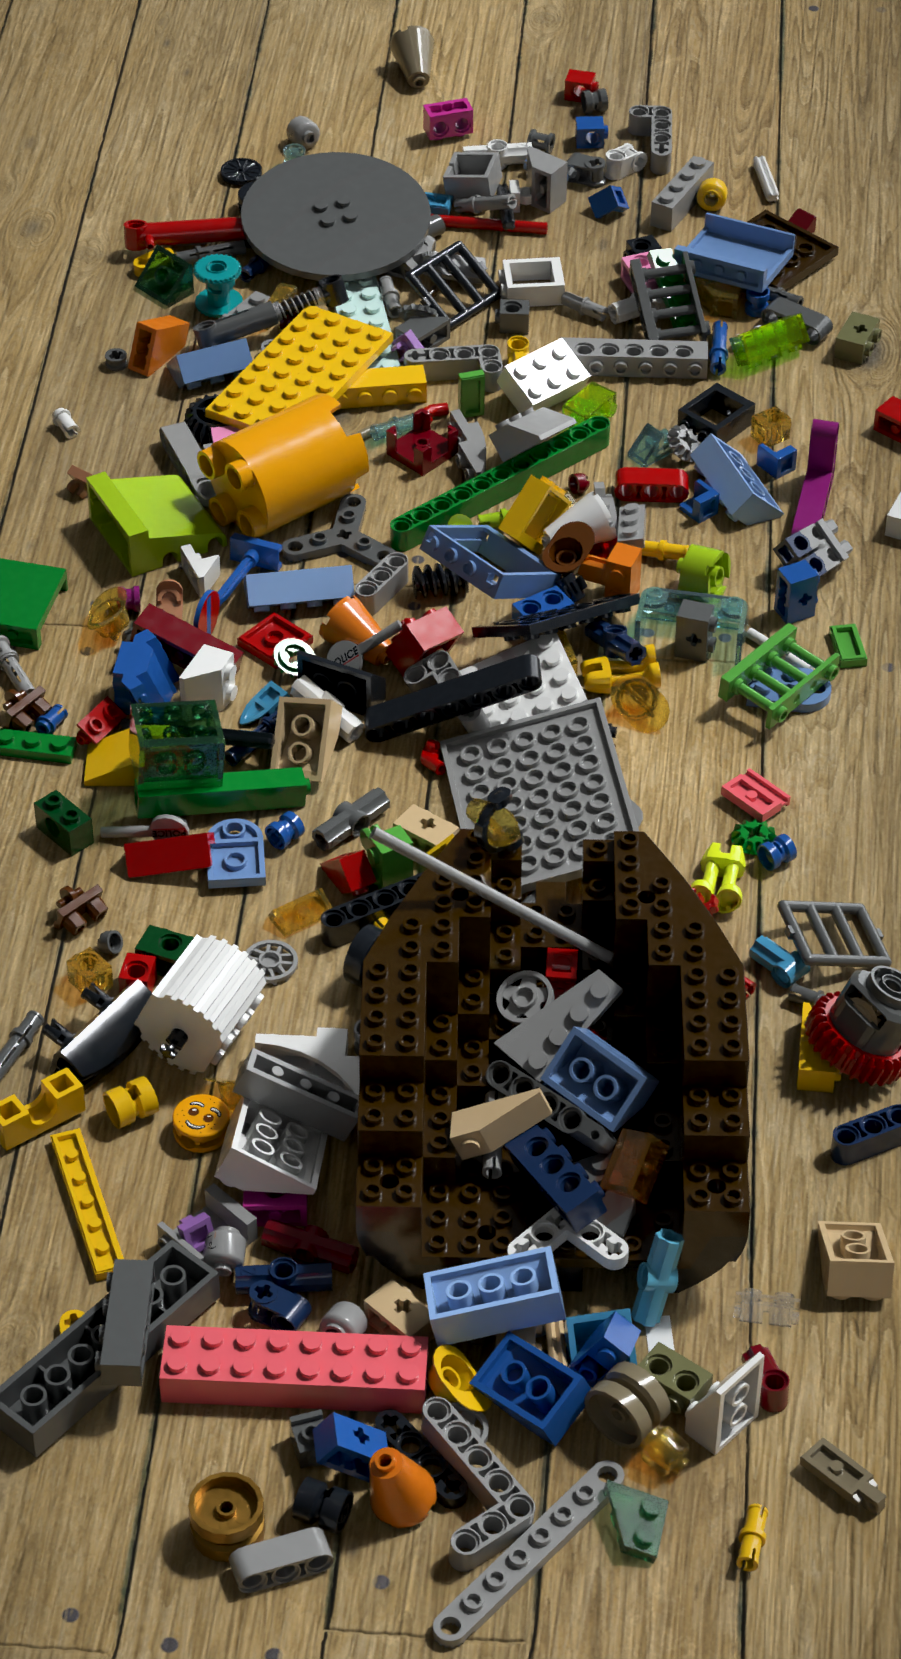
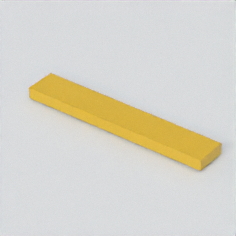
[50,1128,124,1282]

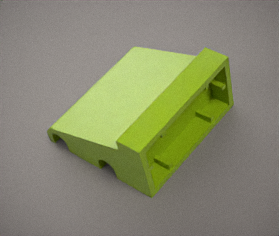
[86,472,227,577]

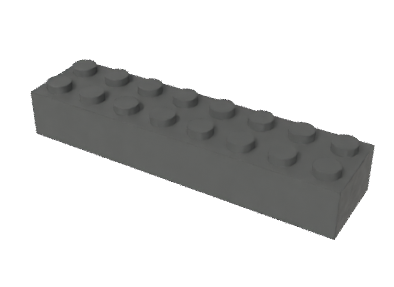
[0,1240,220,1458]

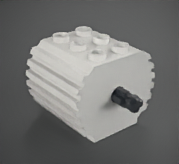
[134,934,267,1075]

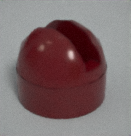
[568,473,590,494]

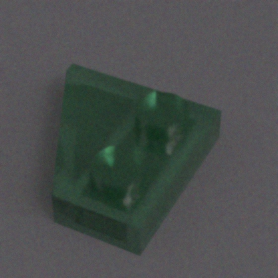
[603,1480,669,1563]

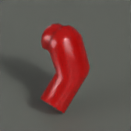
[423,402,449,423]
[421,739,446,775]

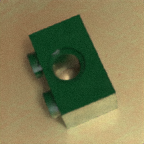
[34,790,94,856]
[135,925,194,977]

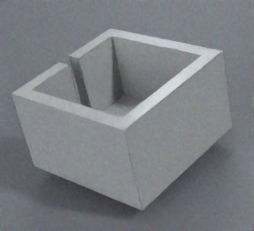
[443,152,502,201]

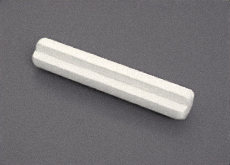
[753,156,779,202]

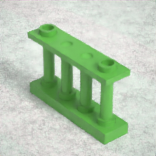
[718,623,840,730]

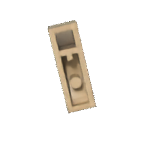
[450,1088,552,1160]

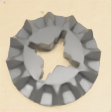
[667,424,701,462]

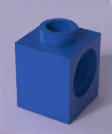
[575,116,608,149]

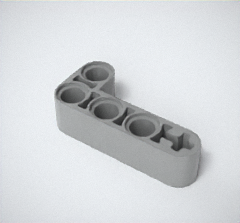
[628,105,672,175]
[404,344,503,393]
[403,650,491,733]

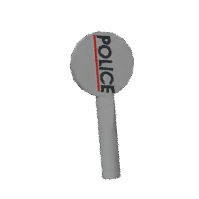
[327,620,402,670]
[100,814,189,840]

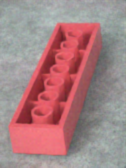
[159,1325,429,1414]

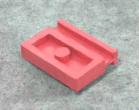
[721,768,791,823]

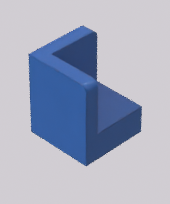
[588,185,629,218]
[756,443,797,479]
[679,479,720,524]

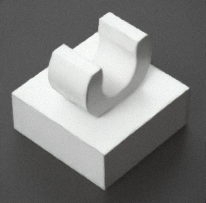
[509,180,531,213]

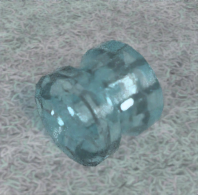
[283,144,306,162]

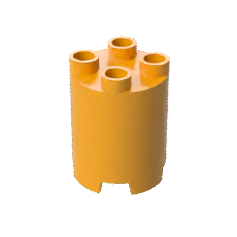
[197,393,369,538]

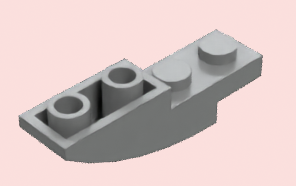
[447,409,486,481]

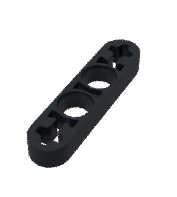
[375,1409,468,1509]

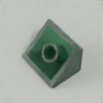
[135,244,194,307]

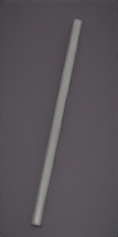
[370,827,613,963]

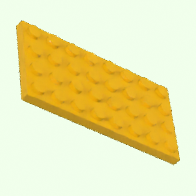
[205,305,393,430]

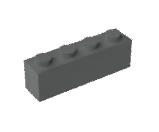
[95,1259,156,1387]

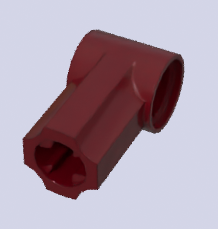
[741,1344,790,1413]

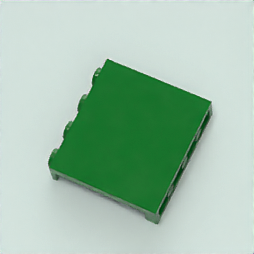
[0,558,68,650]

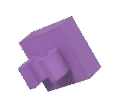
[391,329,424,362]
[177,1212,214,1252]

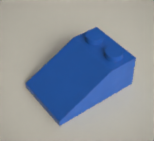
[469,1331,591,1447]

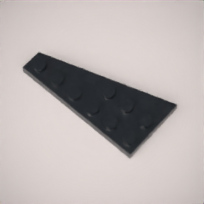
[472,593,641,641]

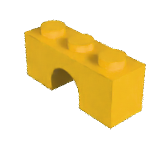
[0,1067,86,1151]

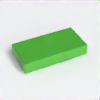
[458,369,485,418]
[829,624,868,668]

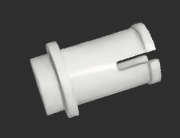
[52,408,80,438]

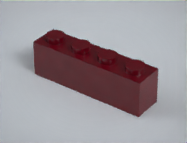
[130,603,244,674]

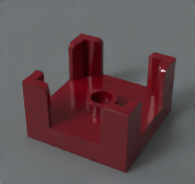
[386,408,458,476]

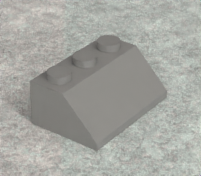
[489,407,577,462]

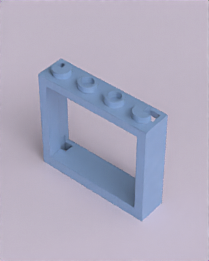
[420,525,562,599]

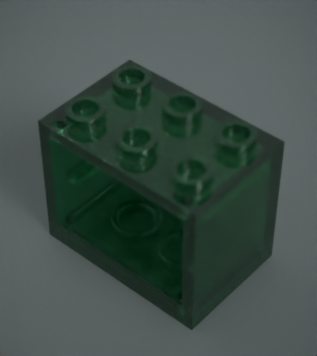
[129,700,225,791]

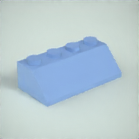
[690,433,784,526]
[243,565,355,613]
[423,1246,566,1347]

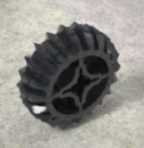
[184,393,229,447]

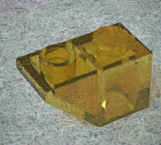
[695,276,743,319]

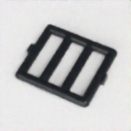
[405,241,501,330]

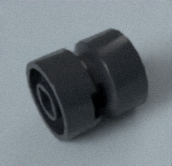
[292,1476,354,1534]

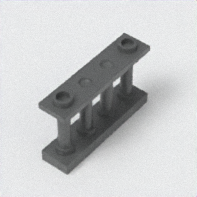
[629,251,711,341]

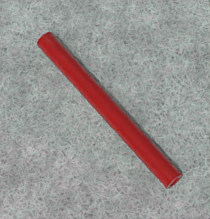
[431,214,548,234]

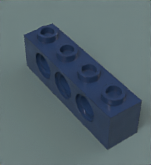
[504,1124,608,1233]

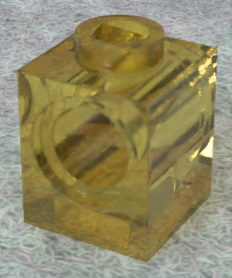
[750,406,791,447]
[66,947,114,993]

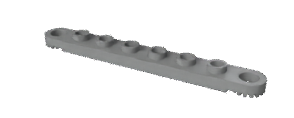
[433,1461,624,1649]

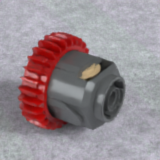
[804,965,901,1086]

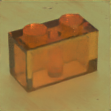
[600,1128,669,1205]

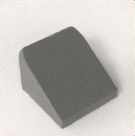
[596,1190,636,1238]

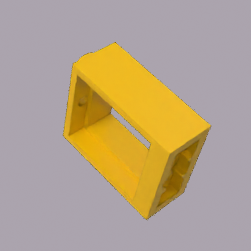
[498,475,572,555]

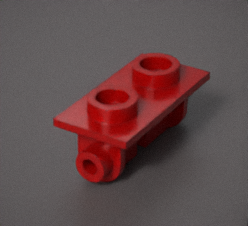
[76,696,127,745]

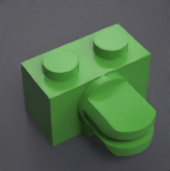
[360,824,413,889]

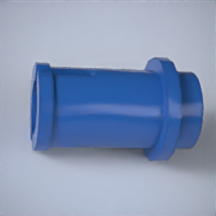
[35,704,68,734]

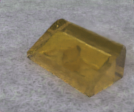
[268,888,332,937]

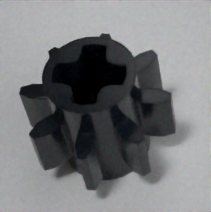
[556,572,588,603]

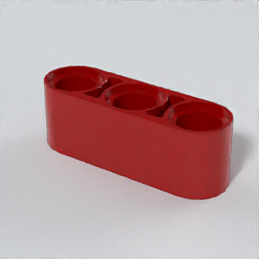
[614,467,689,503]

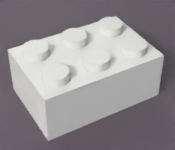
[496,338,591,413]

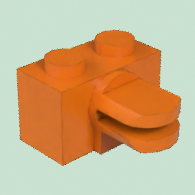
[578,542,642,597]

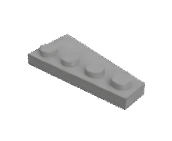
[494,969,623,1084]

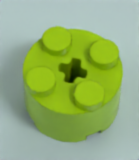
[676,544,731,603]

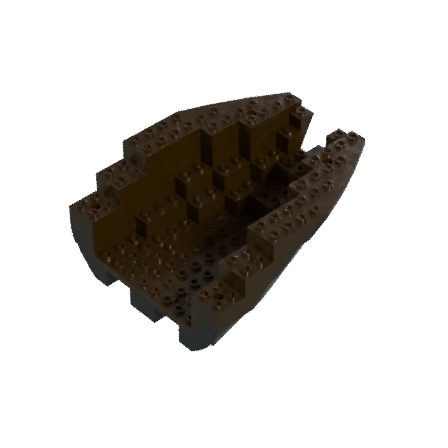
[356,829,750,1293]

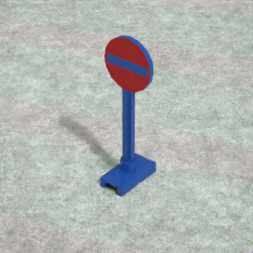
[193,533,282,634]

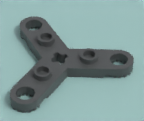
[282,494,396,568]

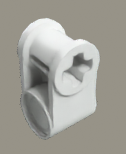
[604,143,647,180]

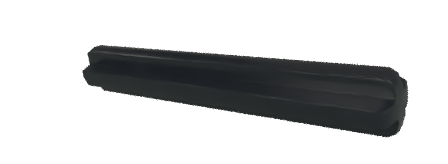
[496,183,515,230]

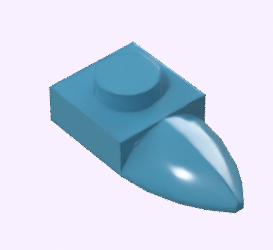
[240,681,290,725]

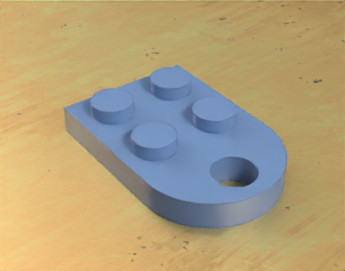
[746,667,832,713]
[207,819,266,889]

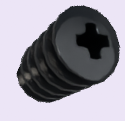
[412,563,469,599]

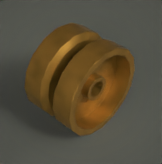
[188,1472,265,1562]

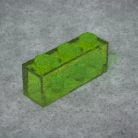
[729,313,810,369]

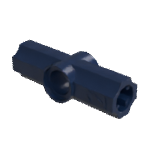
[585,618,646,666]
[235,1257,333,1295]

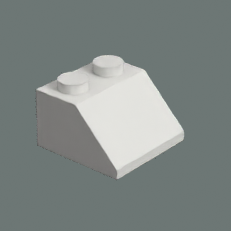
[179,644,238,720]

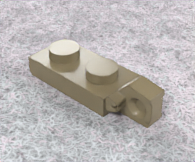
[800,1438,886,1516]

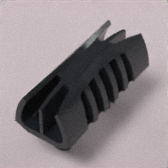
[42,979,152,1091]

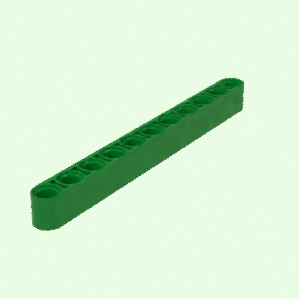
[390,416,610,552]

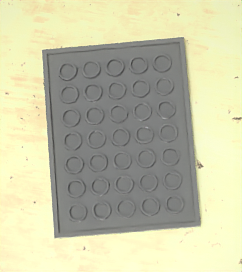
[440,697,639,894]

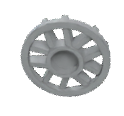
[245,940,298,986]

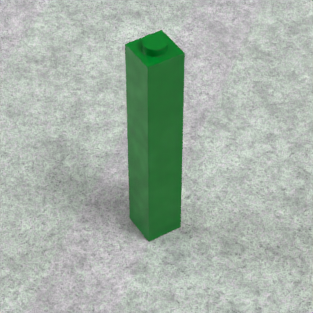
[134,767,311,819]

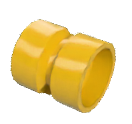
[102,1076,159,1129]

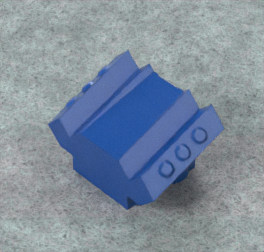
[112,629,179,722]

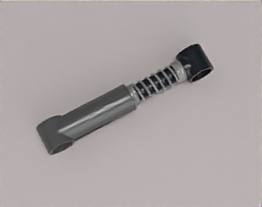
[193,274,349,349]

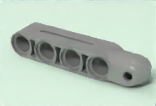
[159,422,216,508]

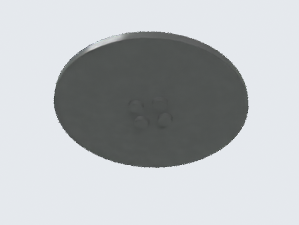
[241,152,431,281]

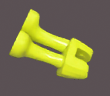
[691,842,746,914]

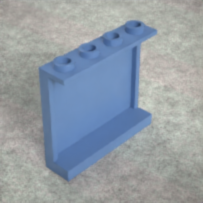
[674,212,795,293]

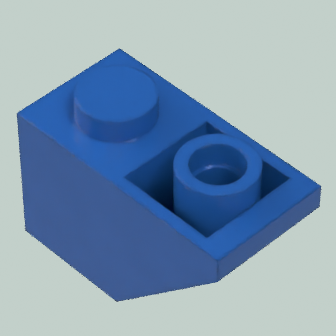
[568,1311,641,1388]

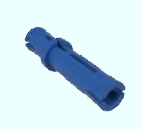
[709,320,729,375]

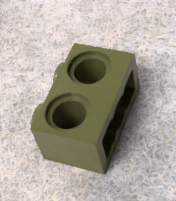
[638,1342,713,1417]

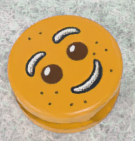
[172,1094,230,1153]

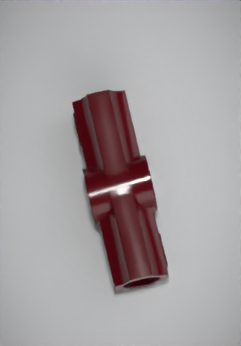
[261,1219,360,1274]

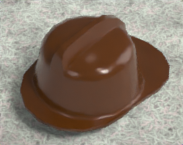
[542,521,595,579]

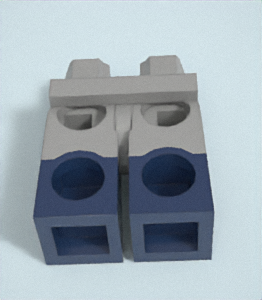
[773,518,853,578]

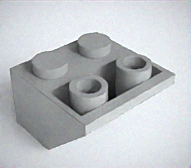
[526,146,568,214]

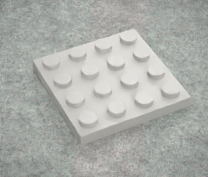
[460,633,588,727]

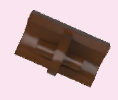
[1,685,52,732]
[53,884,108,936]

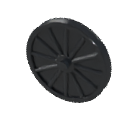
[221,158,262,185]

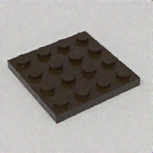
[747,210,839,290]

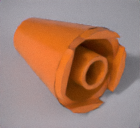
[319,595,392,666]
[369,1447,437,1528]

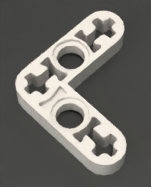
[507,1208,629,1270]

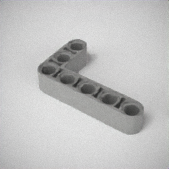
[421,1397,535,1572]

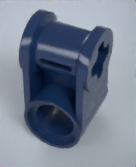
[248,1280,312,1331]

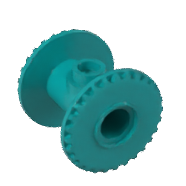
[193,254,243,318]

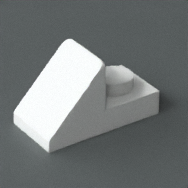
[180,544,220,598]

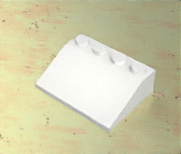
[214,1096,328,1195]

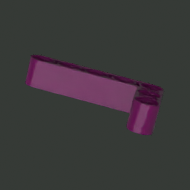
[791,419,839,535]

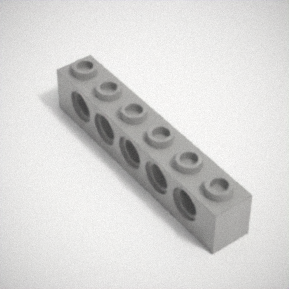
[560,337,708,379]

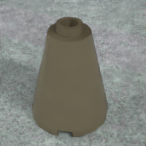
[390,25,434,88]

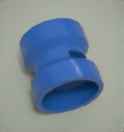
[745,287,770,318]
[265,811,305,850]
[757,834,797,871]

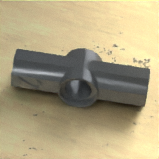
[312,787,390,851]

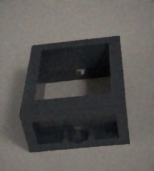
[677,383,756,443]

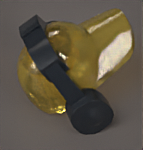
[466,787,524,854]

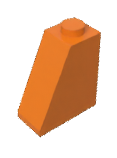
[128,315,190,377]

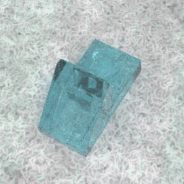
[627,423,673,468]

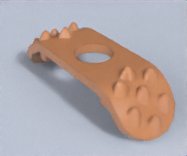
[156,579,183,620]

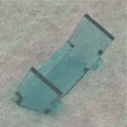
[634,587,749,665]

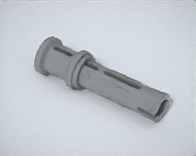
[0,635,35,695]

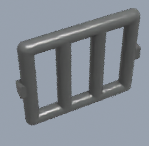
[777,900,892,968]

